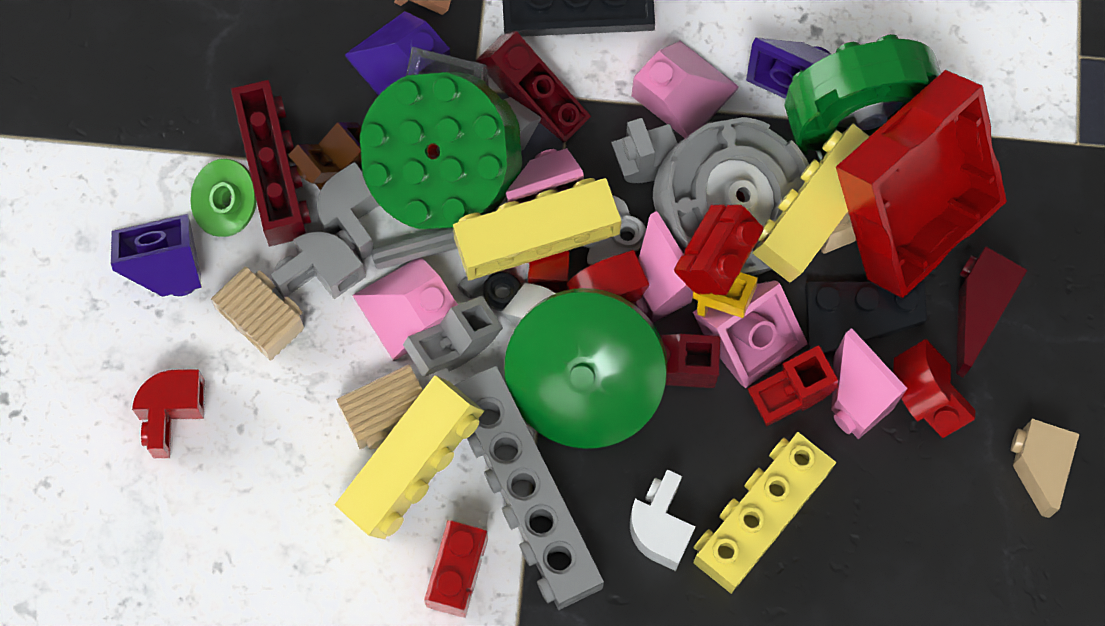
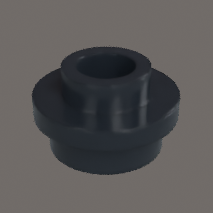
[483,272,522,311]

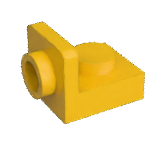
[693,272,758,318]

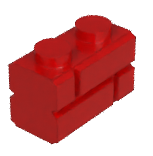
[674,205,764,295]
[424,520,488,618]

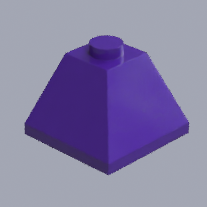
[345,11,451,96]
[746,38,831,99]
[111,214,202,297]

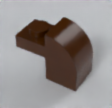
[289,122,362,190]

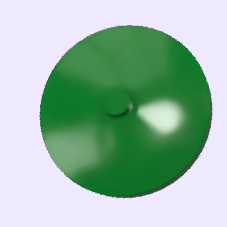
[504,288,667,449]

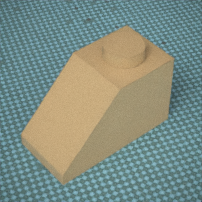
[1010,419,1079,518]

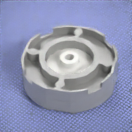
[652,117,809,276]

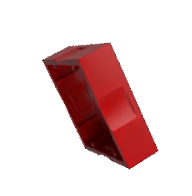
[836,70,1007,298]

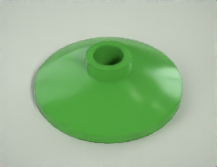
[190,159,257,237]

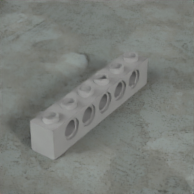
[455,365,604,610]

